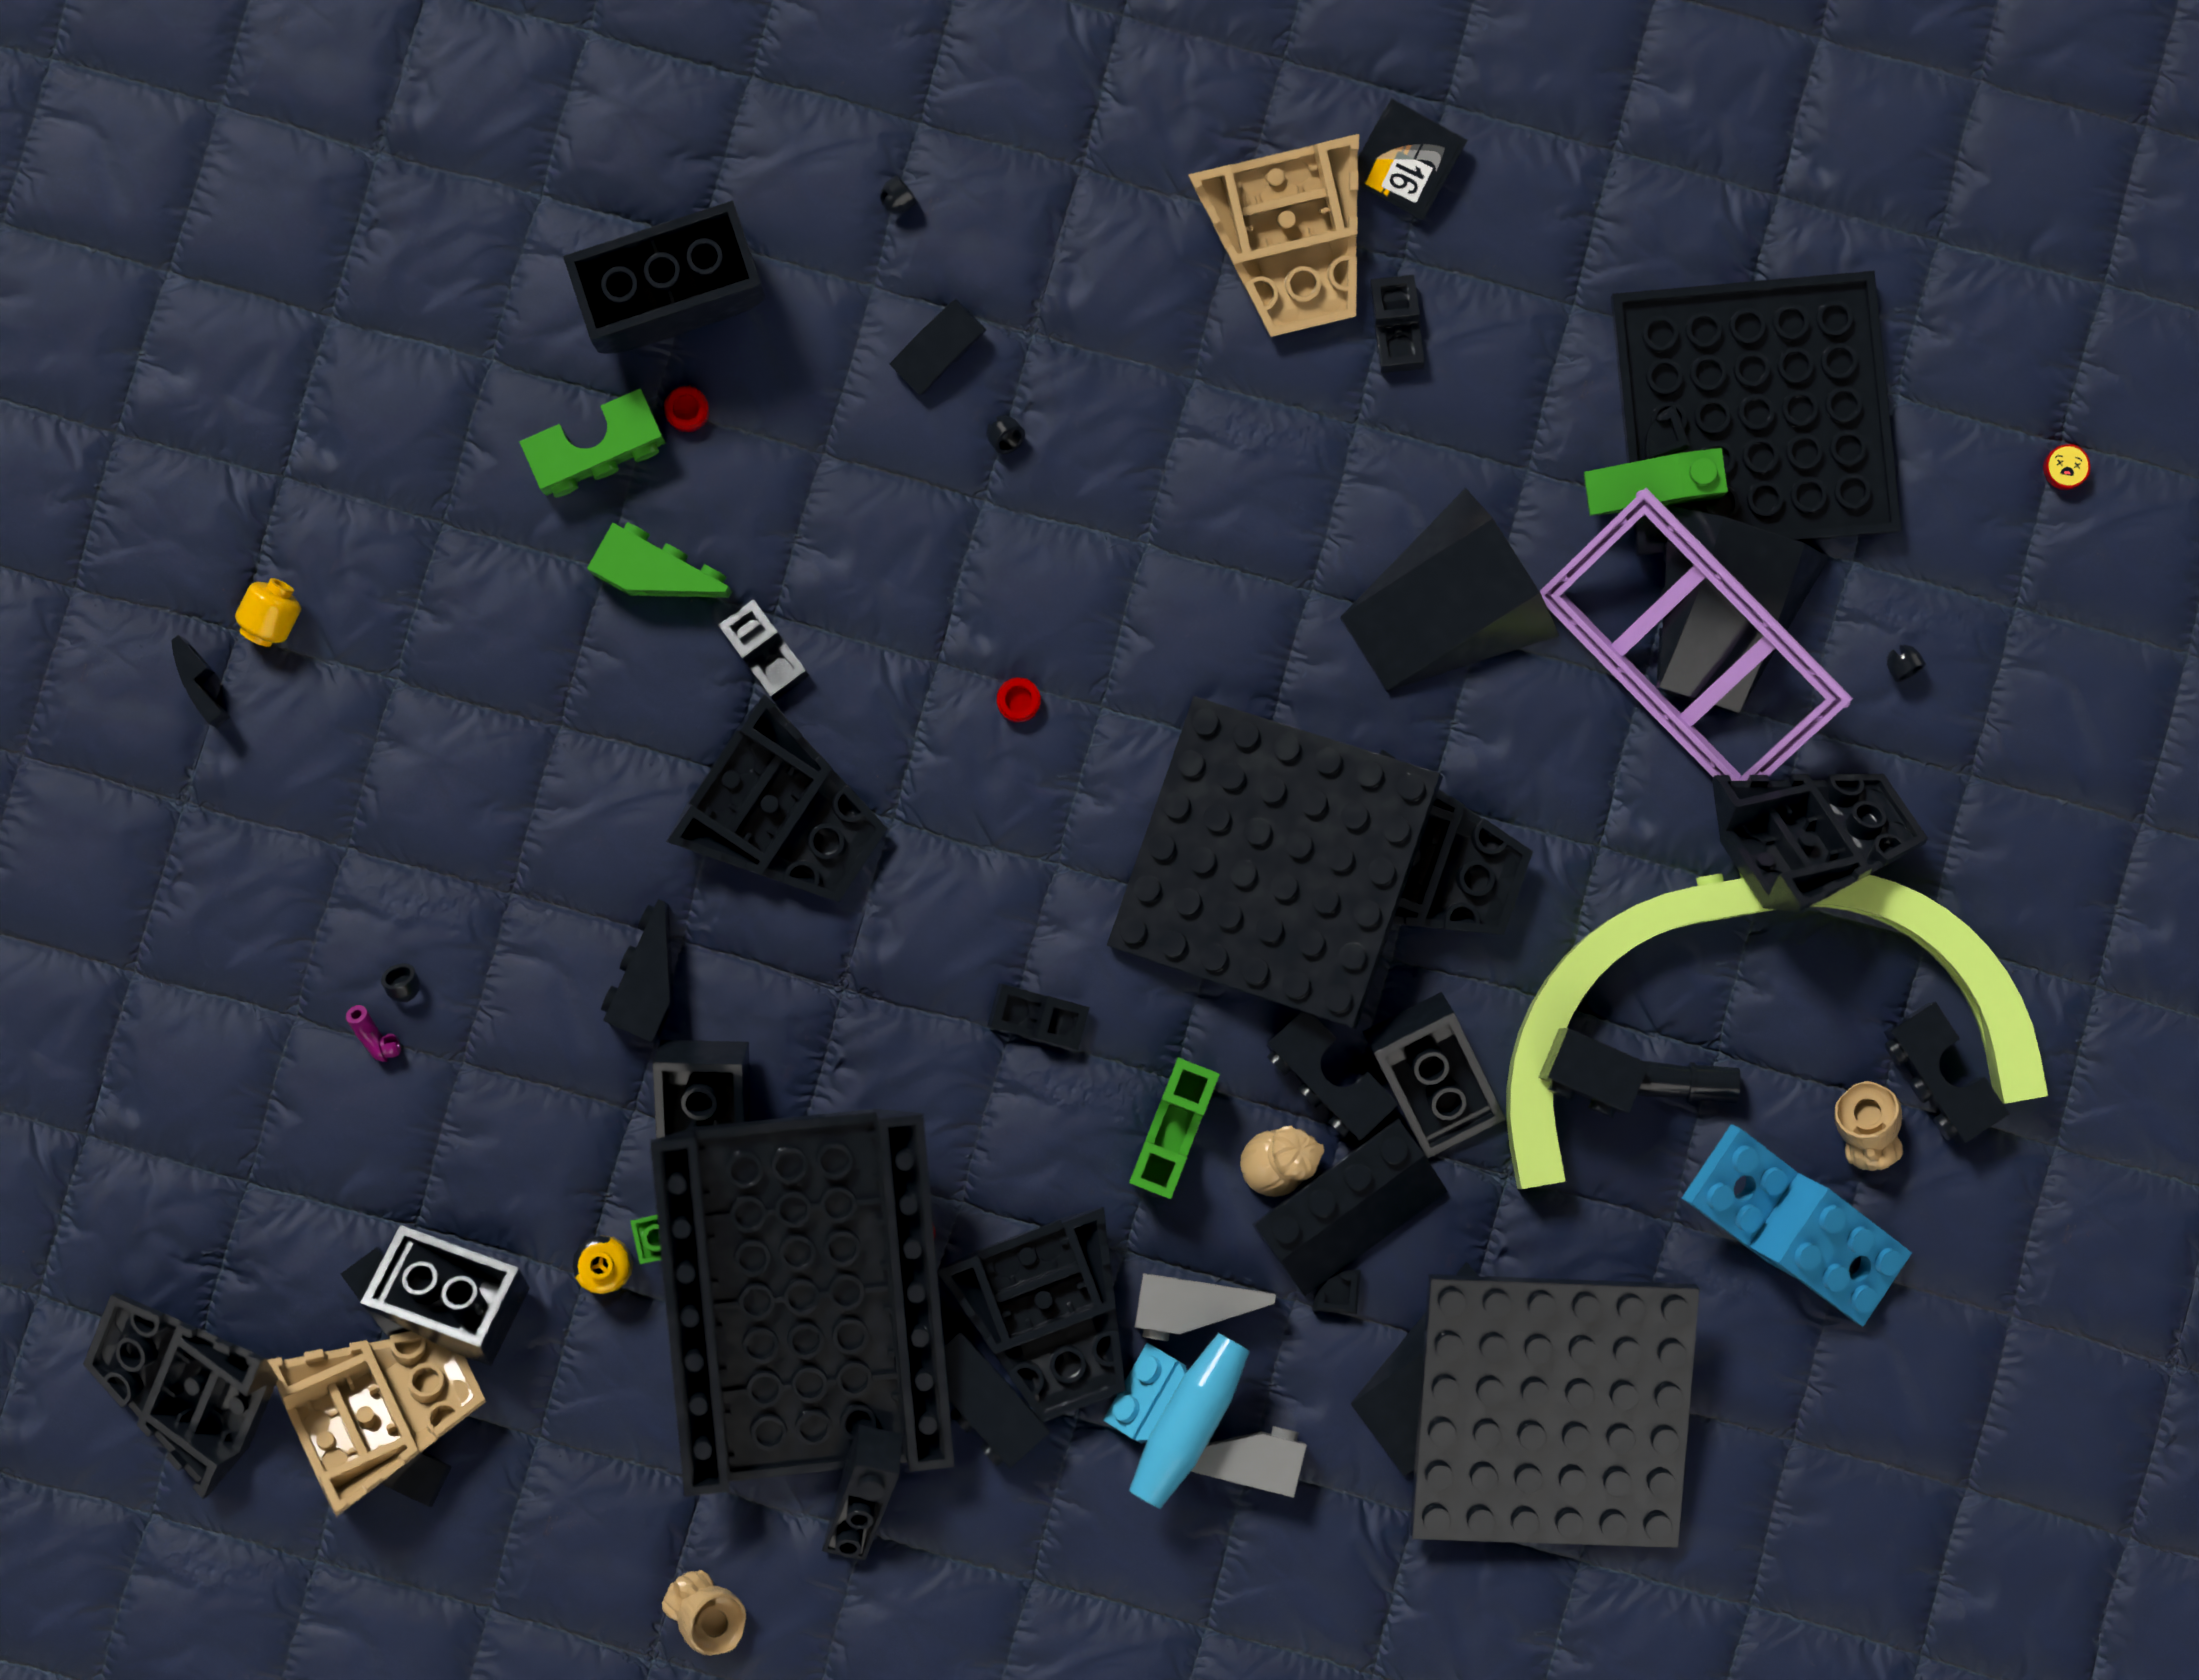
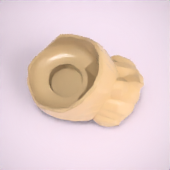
[1834,1081,1903,1171]
[1240,1125,1324,1197]
[662,1570,746,1655]

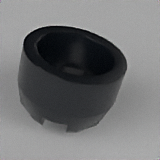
[880,174,918,214]
[986,415,1025,454]
[1887,645,1926,683]
[381,963,420,1003]

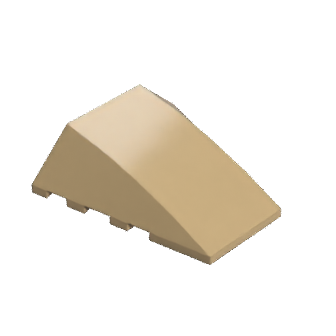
[1188,134,1359,337]
[268,1331,486,1517]

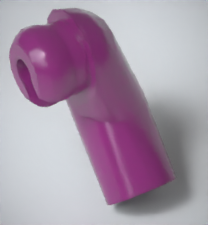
[346,1005,401,1062]

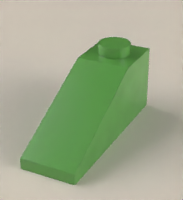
[1583,448,1728,516]

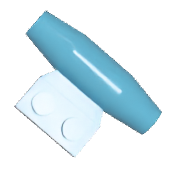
[1103,1333,1250,1509]

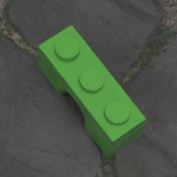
[519,388,666,498]
[1129,1058,1220,1199]

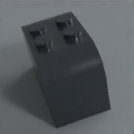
[563,200,765,354]

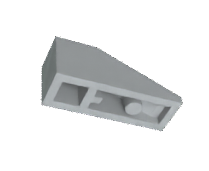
[1135,1273,1276,1341]
[1191,1426,1307,1498]

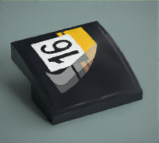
[1358,98,1468,221]

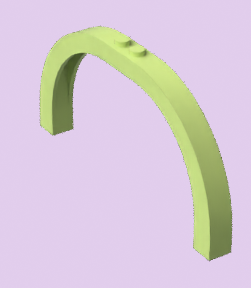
[1506,873,2048,1189]

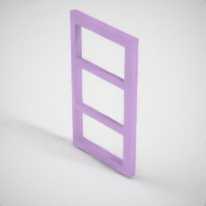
[1540,488,1853,781]

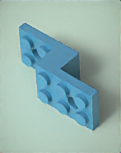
[1682,1124,1912,1326]

